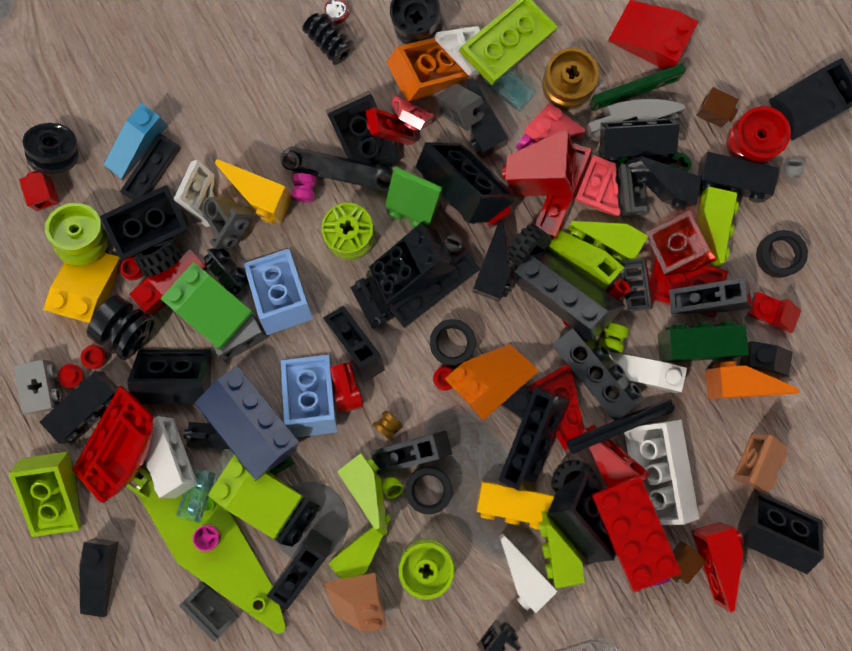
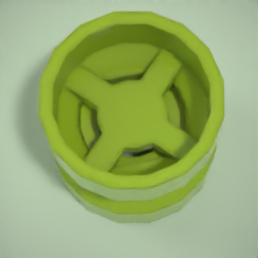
[599,323,630,353]

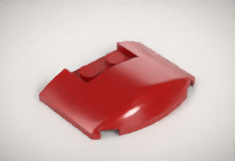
[72,386,154,503]

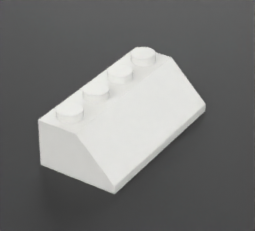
[624,420,699,525]

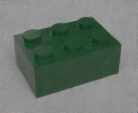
[658,321,749,362]

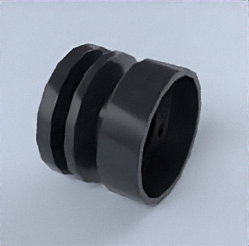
[390,0,442,45]
[86,295,154,360]

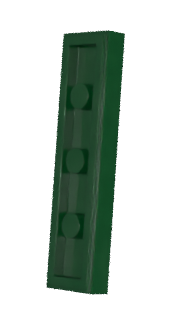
[589,64,685,111]

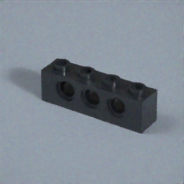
[552,327,644,421]
[499,388,569,491]

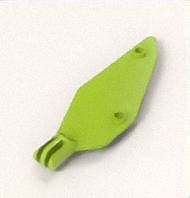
[126,466,285,634]

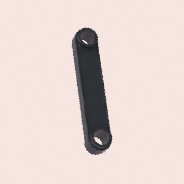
[281,147,394,191]

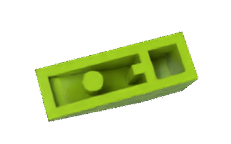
[337,453,387,536]
[328,513,392,579]

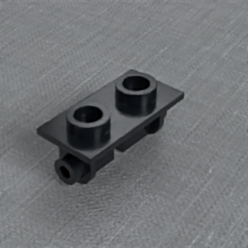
[203,248,249,295]
[350,276,394,329]
[184,422,230,449]

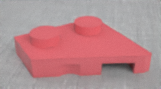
[391,95,435,131]
[524,103,585,142]
[574,155,620,218]

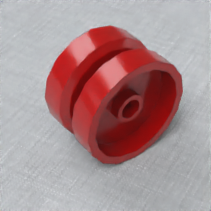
[726,106,791,164]

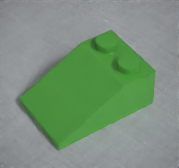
[385,167,442,228]
[160,262,253,350]

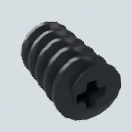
[302,13,354,66]

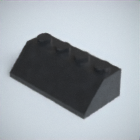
[415,142,517,224]
[514,250,625,342]

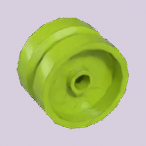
[45,203,108,266]
[399,538,454,599]

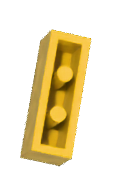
[476,481,554,529]

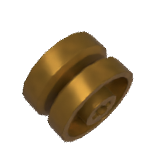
[542,47,599,110]

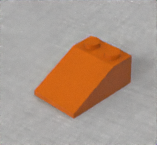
[386,38,473,103]
[445,344,539,421]
[705,362,799,399]

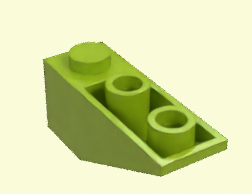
[697,187,739,267]
[567,221,648,264]
[548,230,624,289]
[538,511,585,589]

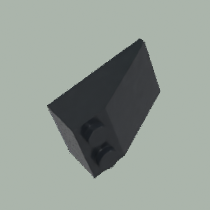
[326,91,401,167]

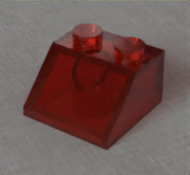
[645,210,717,275]

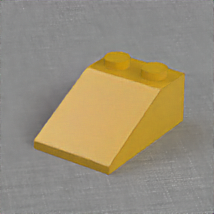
[215,159,292,224]
[43,253,121,323]

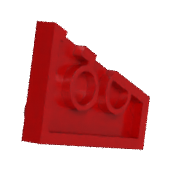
[527,364,585,451]

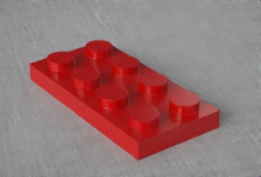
[591,475,681,593]

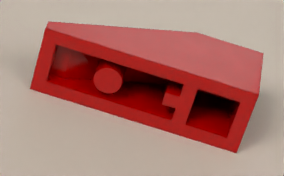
[129,249,207,316]
[583,425,650,487]

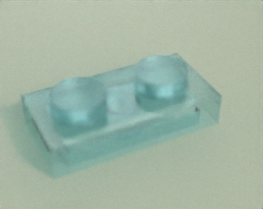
[483,71,535,112]
[176,467,216,523]

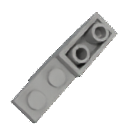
[585,99,685,139]

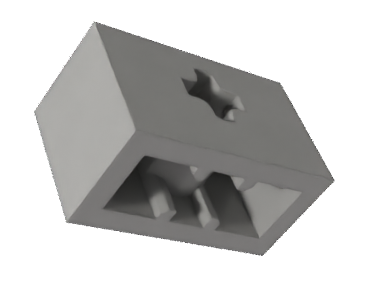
[14,360,62,415]

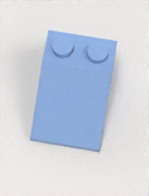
[243,248,313,335]
[281,355,337,437]

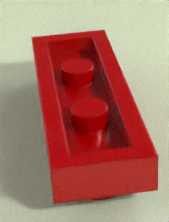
[366,107,417,145]

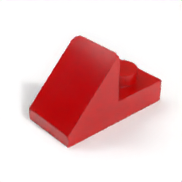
[746,292,801,333]

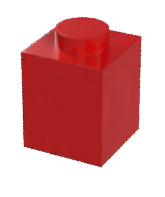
[19,171,60,211]

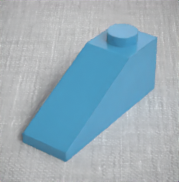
[103,102,168,180]

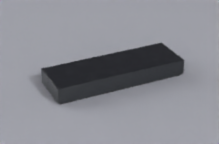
[119,133,181,200]

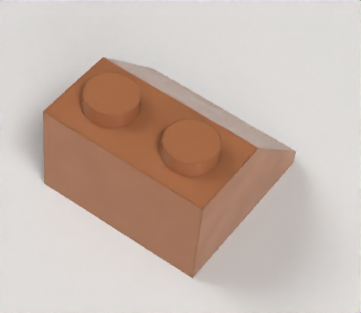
[733,434,788,493]
[325,573,387,632]

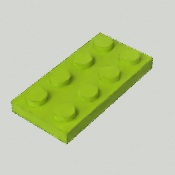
[459,0,558,85]

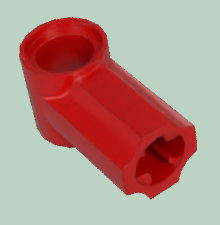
[330,362,364,414]

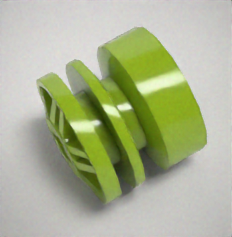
[321,203,376,261]

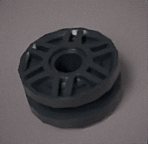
[22,123,79,175]

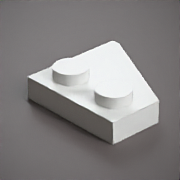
[435,26,480,76]
[173,160,214,227]

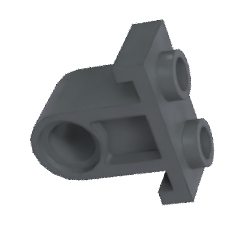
[202,197,255,249]

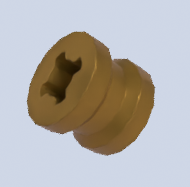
[372,410,403,441]

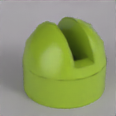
[382,477,404,499]

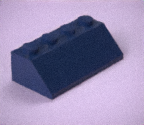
[195,366,299,481]

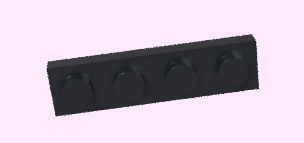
[389,250,481,329]

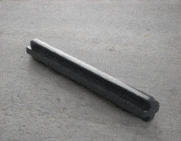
[566,399,675,454]

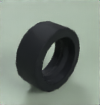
[756,230,808,278]
[430,319,476,366]
[405,466,452,515]

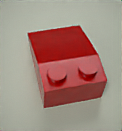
[608,0,699,70]
[691,522,743,613]

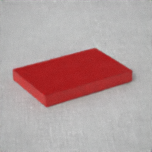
[650,251,728,318]

